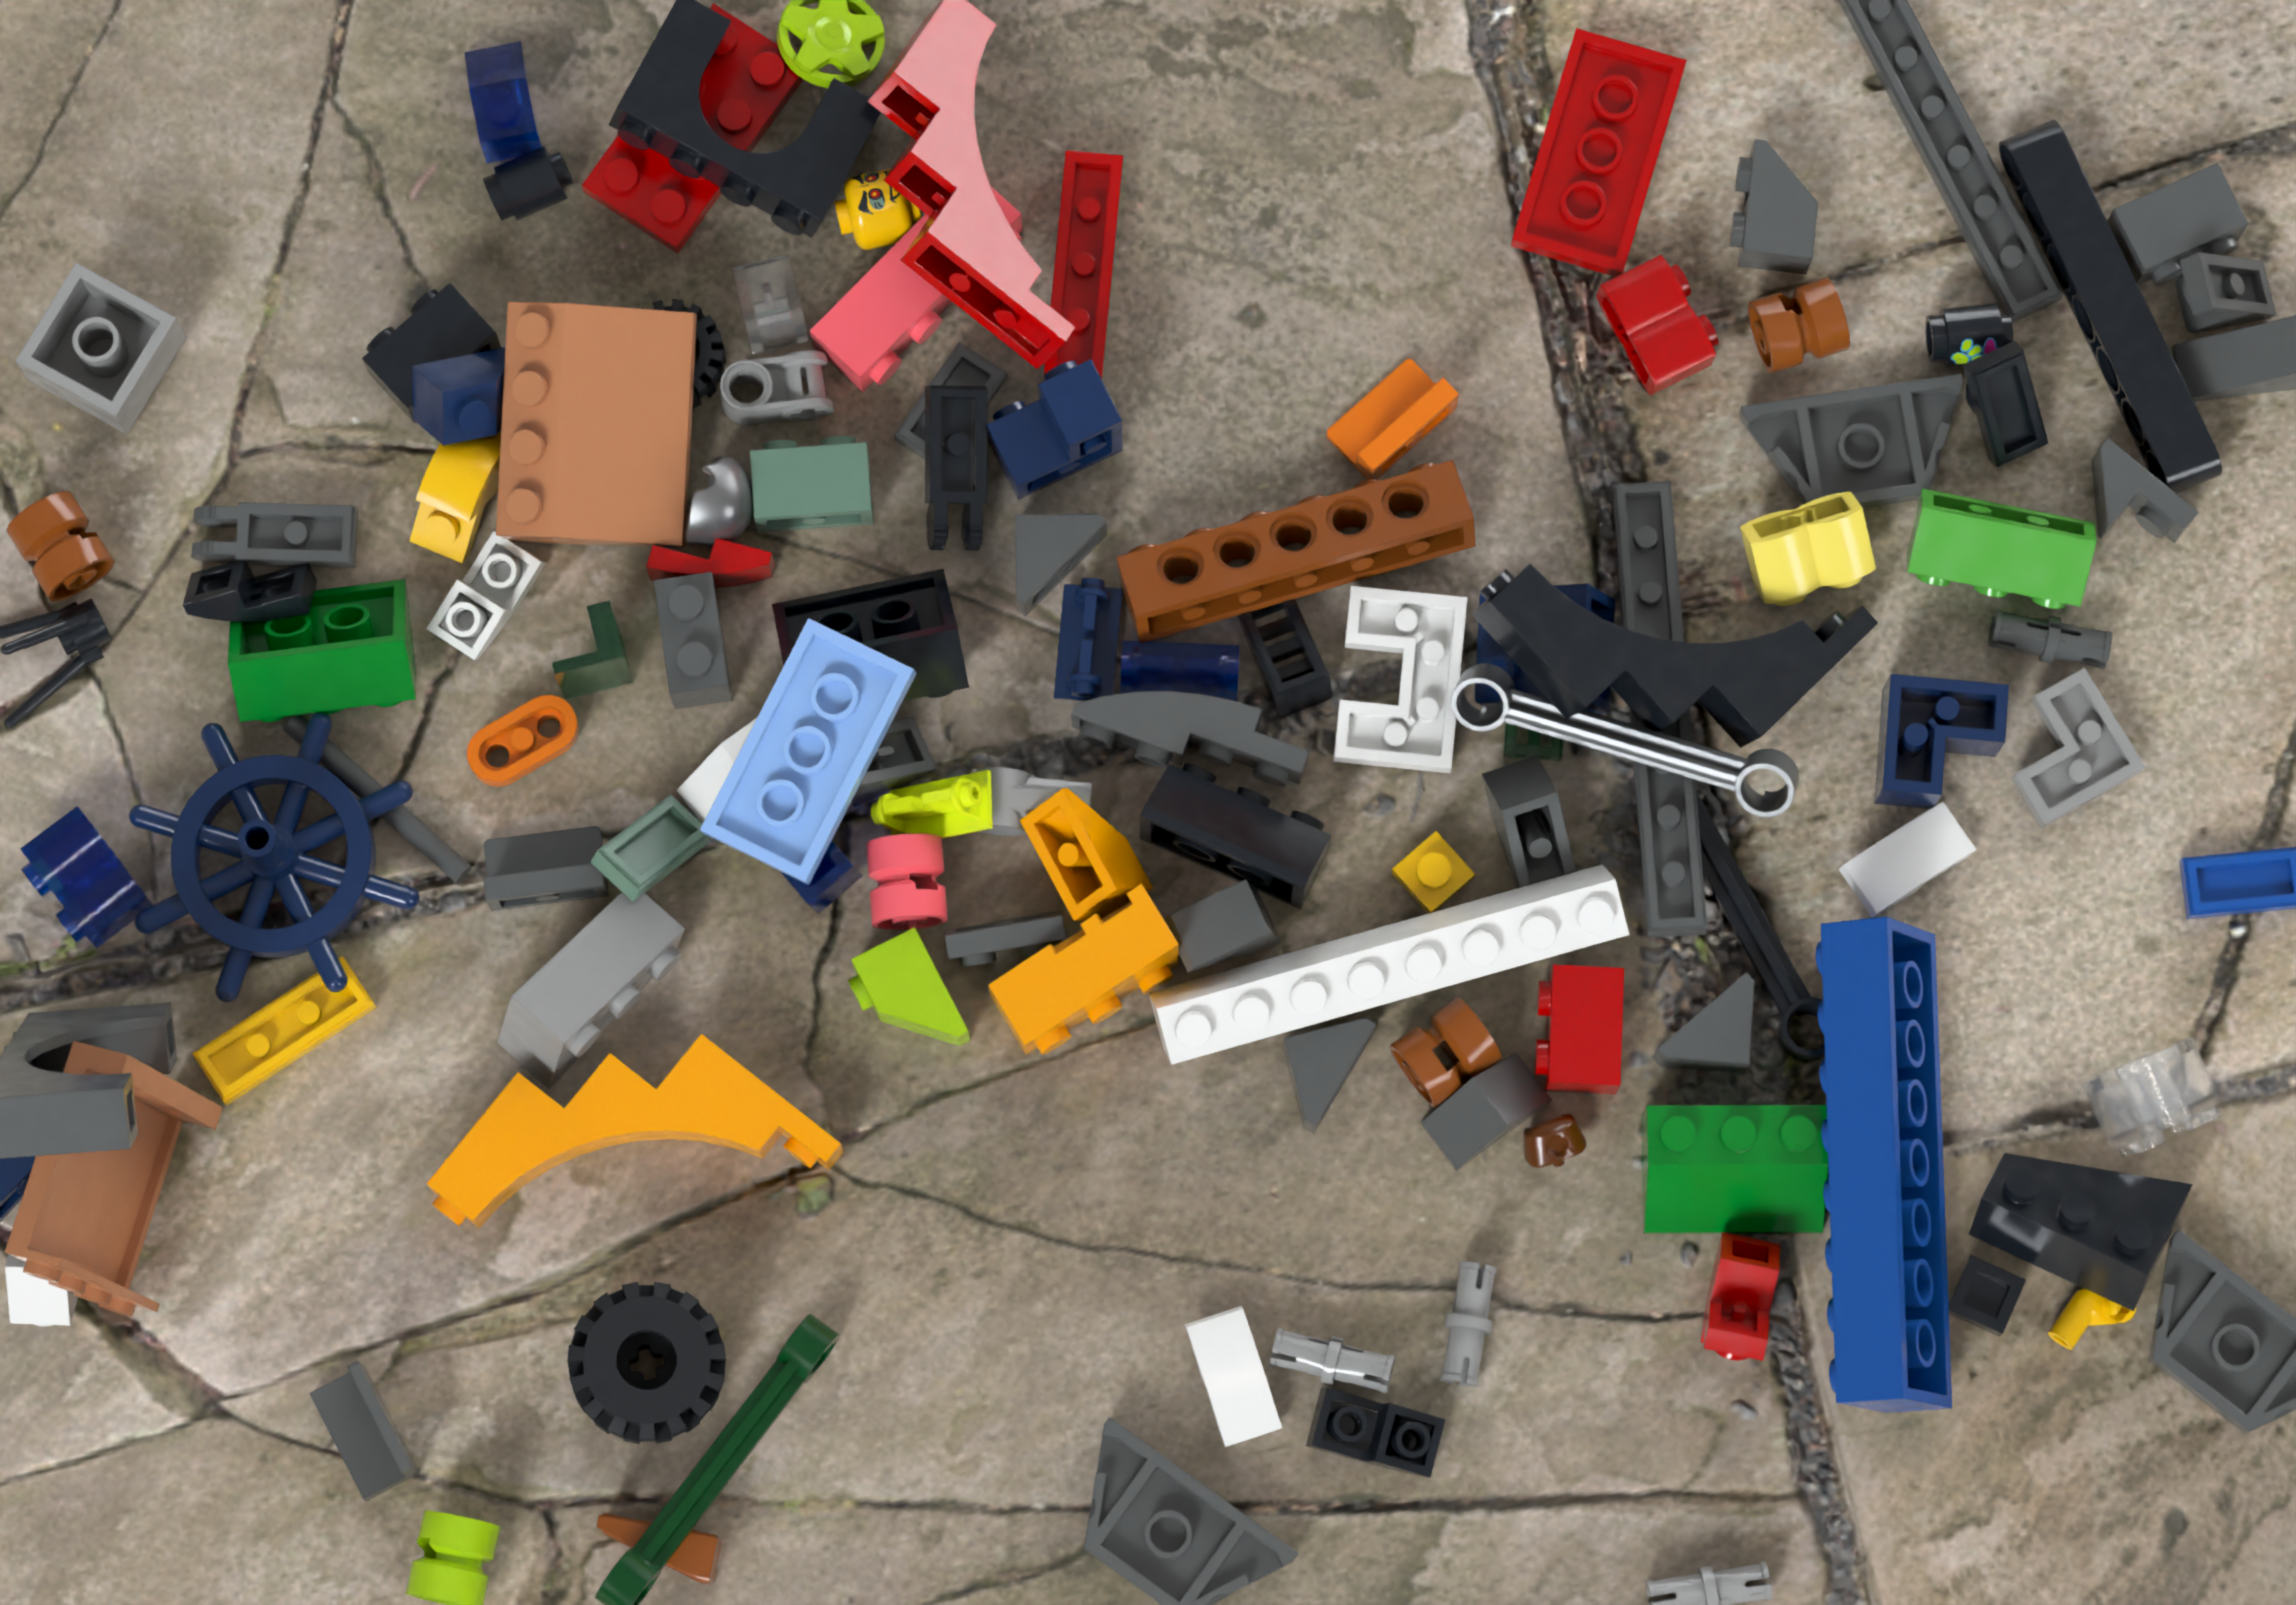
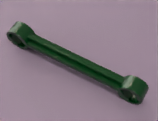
[595,1314,840,1605]

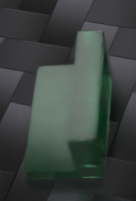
[552,600,633,699]

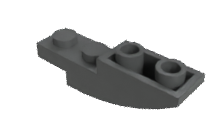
[1071,691,1310,787]

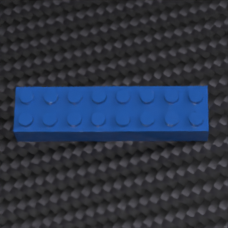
[1816,916,1952,1413]

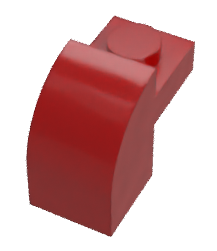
[1700,1232,1781,1361]

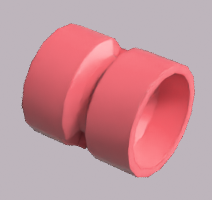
[866,834,948,930]

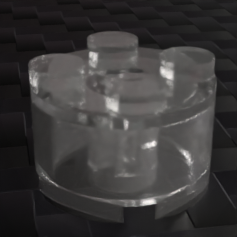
[2081,1036,2221,1157]

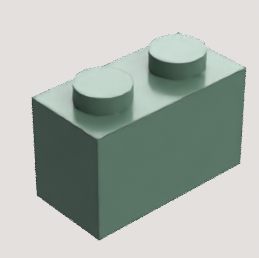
[750,436,874,533]

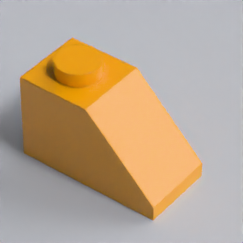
[1020,788,1153,921]

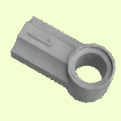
[978,767,1092,836]

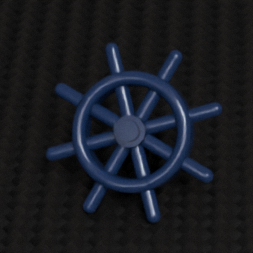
[129,713,420,1002]

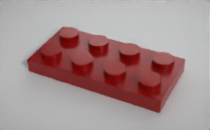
[581,3,803,254]
[1511,28,1687,277]

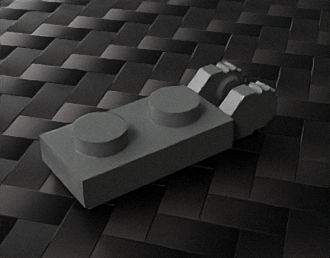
[191,502,358,568]

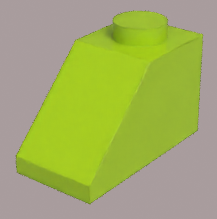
[847,927,970,1046]

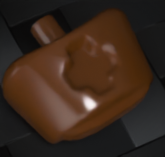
[1523,1114,1586,1168]

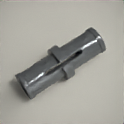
[1988,610,2112,669]

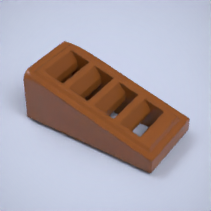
[596,1513,722,1586]

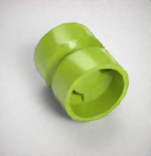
[405,1510,501,1605]

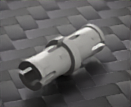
[1440,1261,1497,1387]
[1270,1328,1395,1394]
[1646,1561,1772,1605]

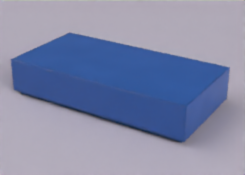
[2179,847,2296,919]

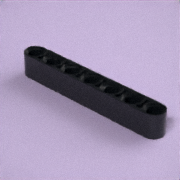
[1999,120,2222,494]

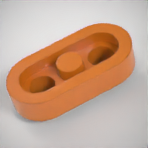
[467,695,579,787]

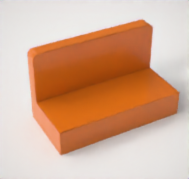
[1326,359,1459,480]

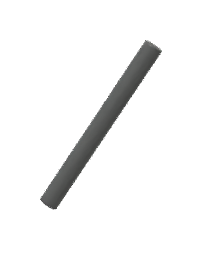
[284,714,472,884]

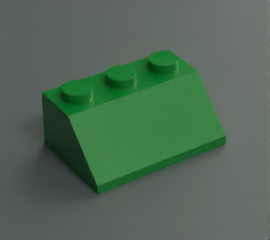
[227,579,416,722]
[1641,1105,1828,1234]

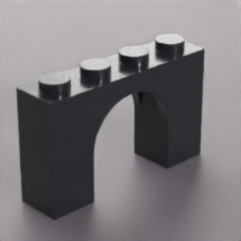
[609,0,881,238]

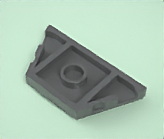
[1739,373,1963,508]
[2148,1229,2296,1434]
[1084,1417,1298,1605]

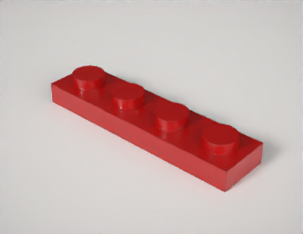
[1044,150,1123,380]

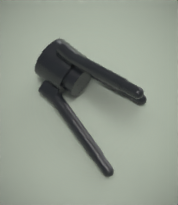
[0,598,112,728]

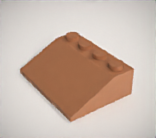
[496,302,697,547]

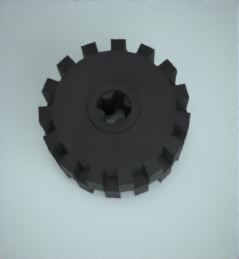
[567,1282,726,1444]

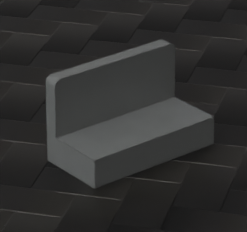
[483,826,609,911]
[309,1360,420,1502]

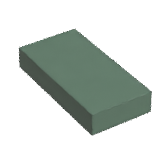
[590,794,711,902]

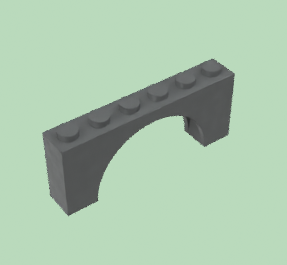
[0,1002,177,1159]

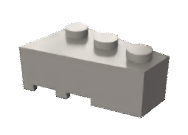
[497,892,685,1089]

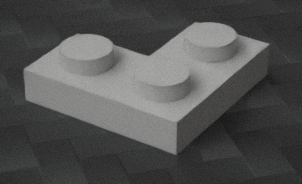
[2011,667,2146,829]

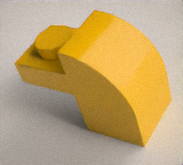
[409,432,501,563]

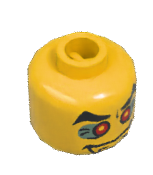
[834,168,921,250]

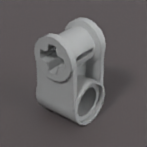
[720,350,834,426]

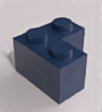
[986,359,1123,500]
[1874,674,2009,809]

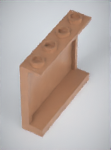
[5,1041,223,1317]

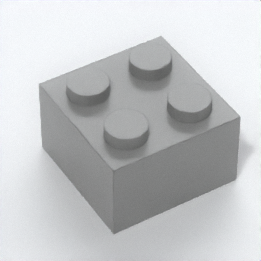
[15,263,187,434]

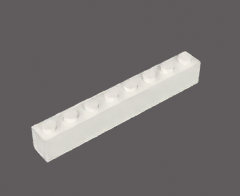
[1148,864,1629,1065]

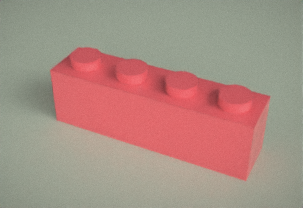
[810,187,1022,392]

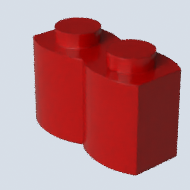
[1596,254,1719,396]

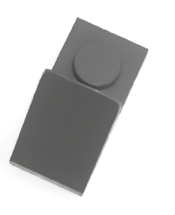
[2176,252,2276,333]
[2092,438,2199,543]

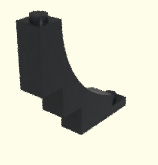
[1472,564,1878,748]

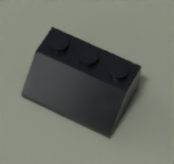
[772,569,969,701]
[1140,763,1331,910]

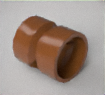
[1748,278,1850,373]
[6,491,115,601]
[1389,997,1502,1108]

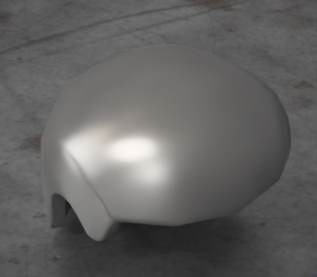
[686,456,754,546]

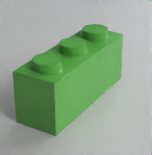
[1907,488,2097,609]

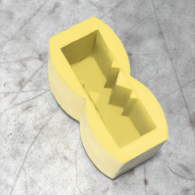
[1740,492,1876,606]

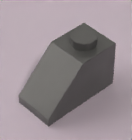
[1482,756,1576,888]

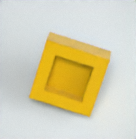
[1391,831,1475,914]

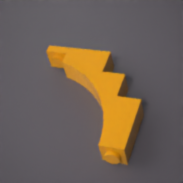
[427,1034,844,1228]

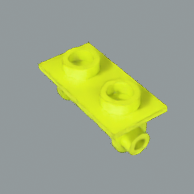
[871,770,993,838]

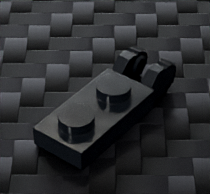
[925,385,987,551]

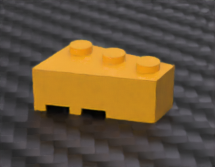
[988,883,1179,1055]

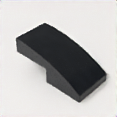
[183,561,317,622]

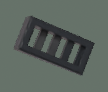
[1237,599,1332,717]

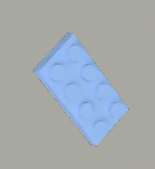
[700,618,917,885]

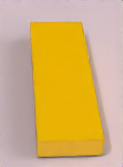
[192,956,377,1105]

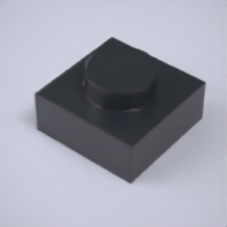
[1949,1255,2026,1337]

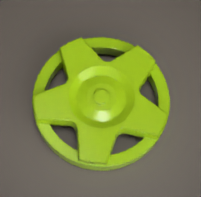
[777,0,885,88]

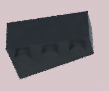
[1969,1153,2193,1311]

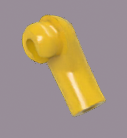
[2048,1288,2137,1350]

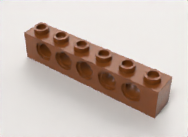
[1116,460,1476,644]

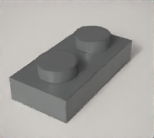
[944,910,1066,966]

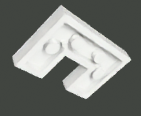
[1333,586,1468,773]

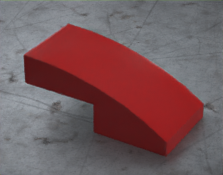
[646,538,776,588]

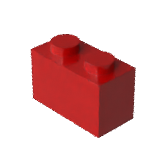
[1535,964,1624,1095]

